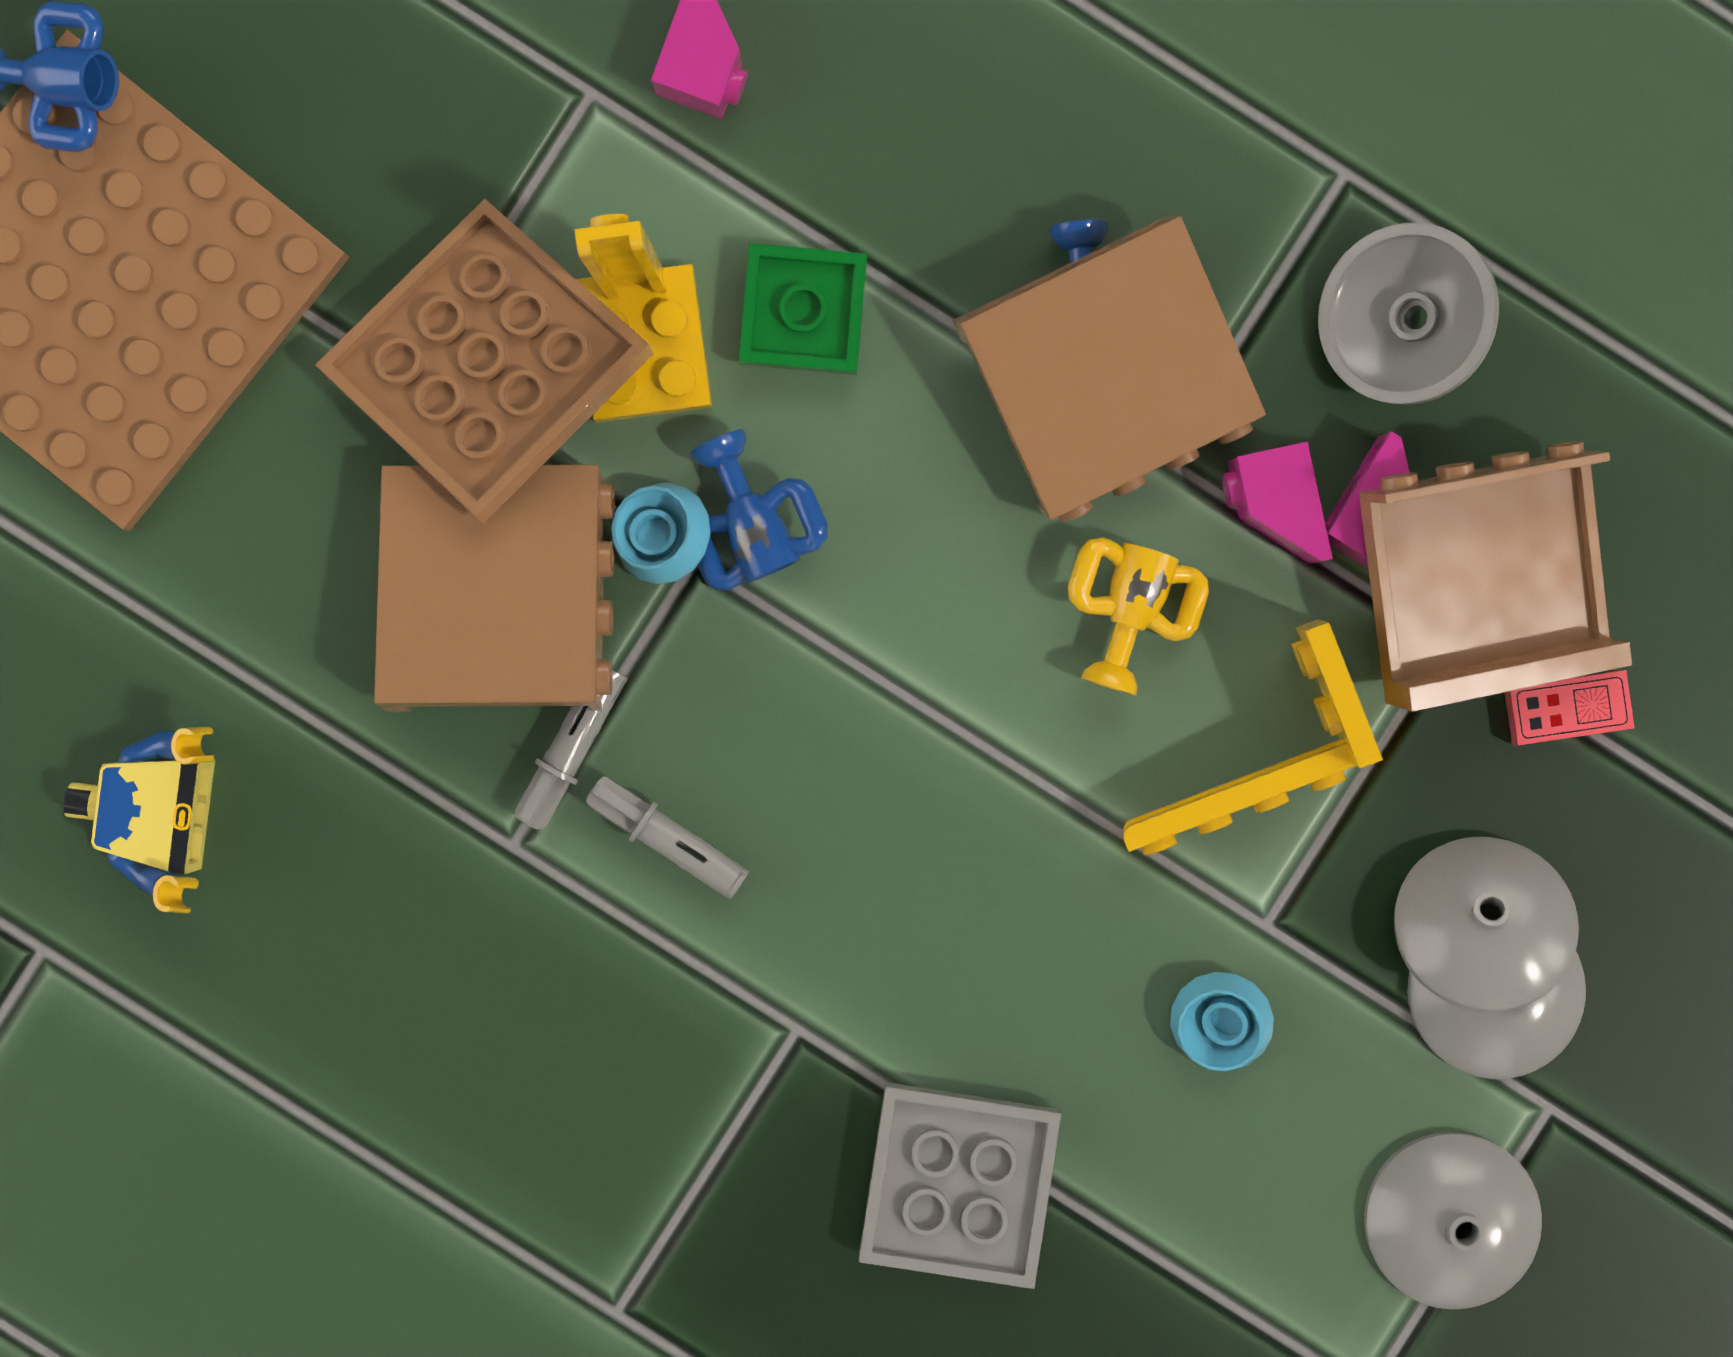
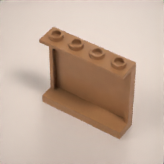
[952,216,1266,522]
[1359,441,1632,712]
[374,465,615,712]

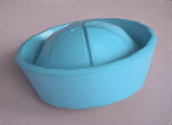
[611,482,710,584]
[1170,972,1274,1071]

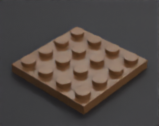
[315,199,654,524]

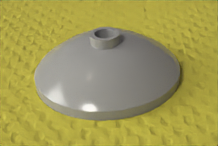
[1318,223,1499,405]
[1394,837,1579,1012]
[1407,904,1586,1079]
[1364,1132,1542,1309]

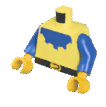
[64,726,215,913]

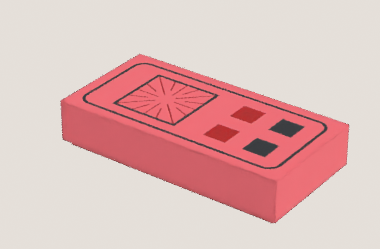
[1504,670,1635,745]

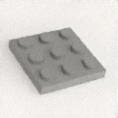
[859,1082,1062,1289]

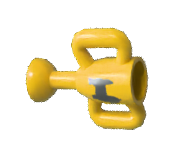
[1067,537,1209,696]

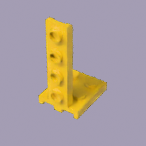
[574,214,712,423]
[1123,619,1383,856]

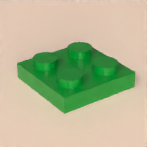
[738,243,867,375]

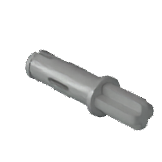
[515,670,628,830]
[586,776,749,899]

